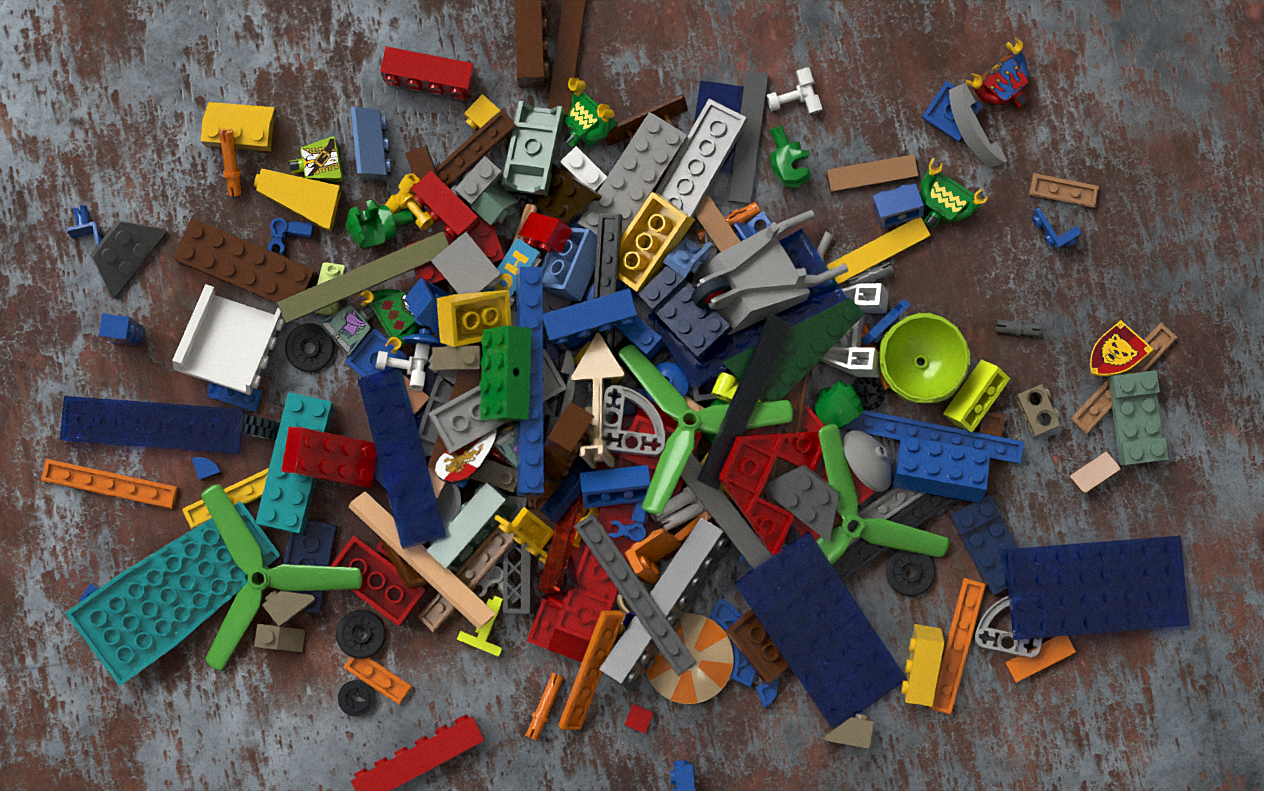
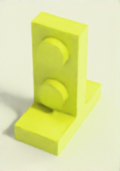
[457,596,503,657]

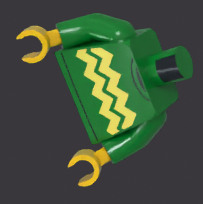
[563,78,618,148]
[921,158,990,229]

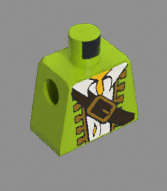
[290,136,344,182]

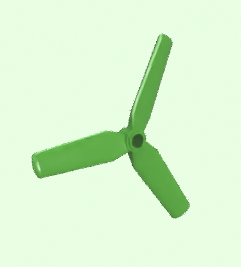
[618,345,793,514]
[773,424,949,605]
[201,484,362,671]

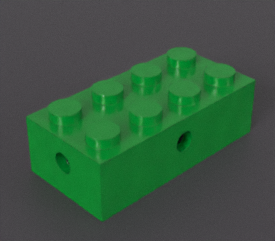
[479,325,531,423]

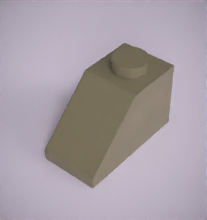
[432,346,480,371]
[263,590,318,627]
[254,624,306,652]
[823,714,874,749]

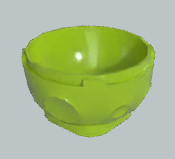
[879,313,970,404]

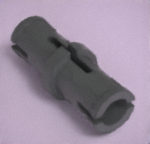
[848,262,895,286]
[995,319,1042,338]

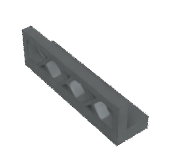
[503,542,534,614]

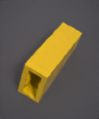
[254,169,342,232]

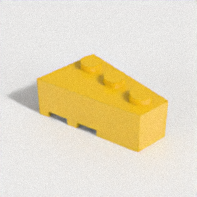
[901,624,944,707]

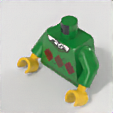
[358,289,420,354]

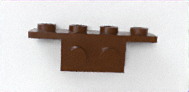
[605,94,688,146]

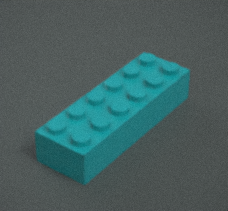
[255,392,335,536]

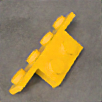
[494,507,556,567]

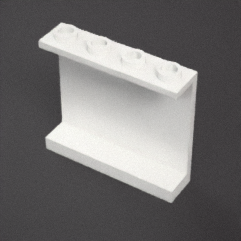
[172,284,285,395]

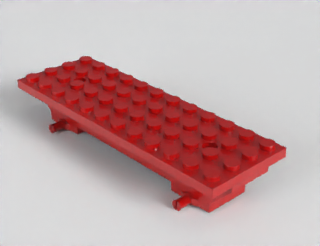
[527,397,701,662]

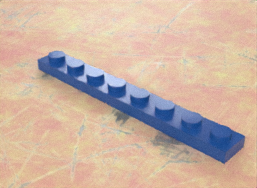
[843,410,1024,464]

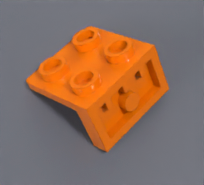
[625,528,682,587]

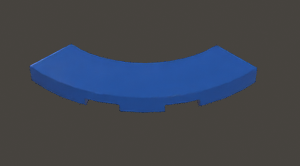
[709,597,756,688]

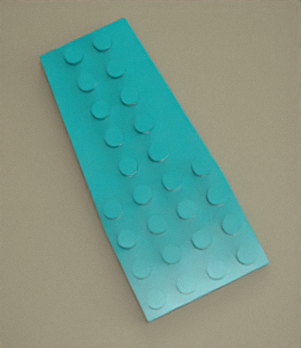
[65,501,280,687]

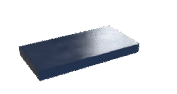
[278,520,337,614]

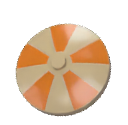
[645,613,734,704]

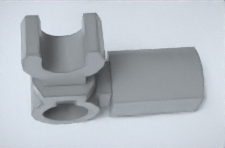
[478,566,521,605]

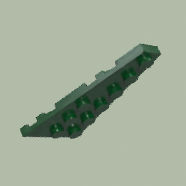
[722,298,866,402]

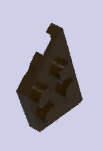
[537,162,602,226]

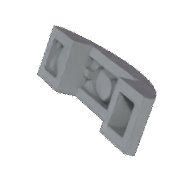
[949,83,1007,168]
[543,349,575,438]

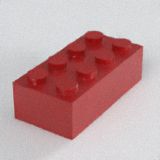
[380,46,476,100]
[406,219,504,286]
[281,427,379,488]
[330,535,428,626]

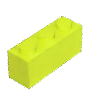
[943,359,1010,433]

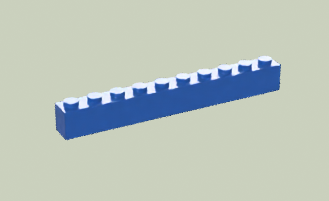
[516,267,544,496]

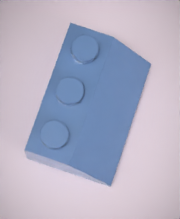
[351,107,392,182]
[541,227,597,301]

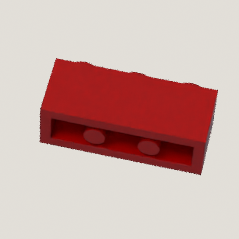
[412,171,480,238]

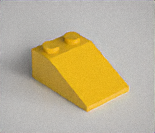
[437,290,512,347]

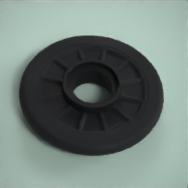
[285,323,334,372]
[886,549,935,596]
[336,610,386,659]

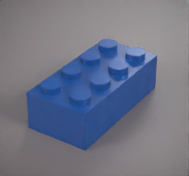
[892,435,990,503]

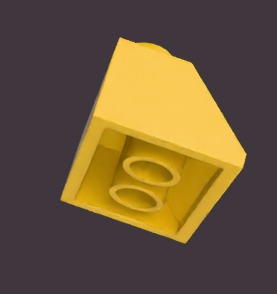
[201,102,275,152]

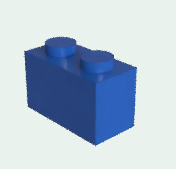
[873,184,924,229]

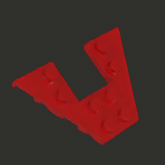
[719,431,822,557]

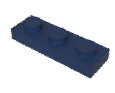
[540,457,598,523]

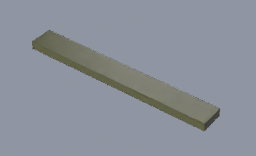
[277,231,449,324]

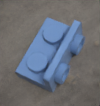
[663,238,712,278]

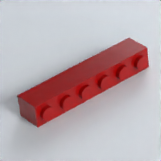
[351,714,486,791]

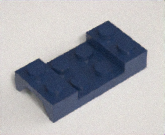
[637,266,733,360]
[949,494,1033,595]

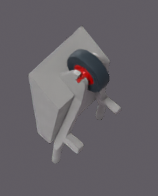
[691,210,848,335]

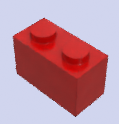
[518,212,573,253]

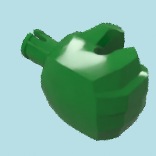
[769,125,811,189]
[345,199,413,249]
[815,380,864,430]

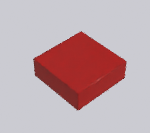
[624,704,654,733]

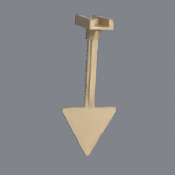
[571,333,625,469]

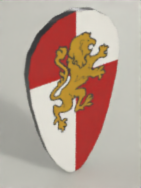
[435,428,497,484]

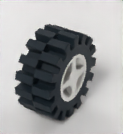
[238,414,280,441]

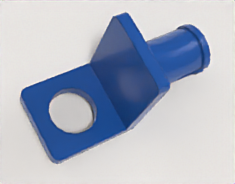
[66,205,102,246]
[734,211,772,241]

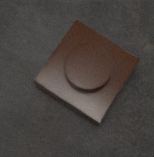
[978,411,1005,437]

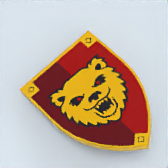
[1090,320,1154,376]

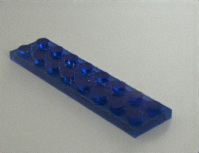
[358,368,447,549]
[60,396,244,454]

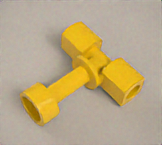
[385,173,435,231]

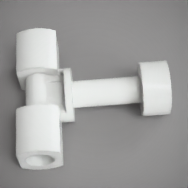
[766,67,822,115]
[376,343,430,391]

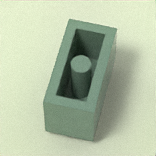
[471,183,519,225]

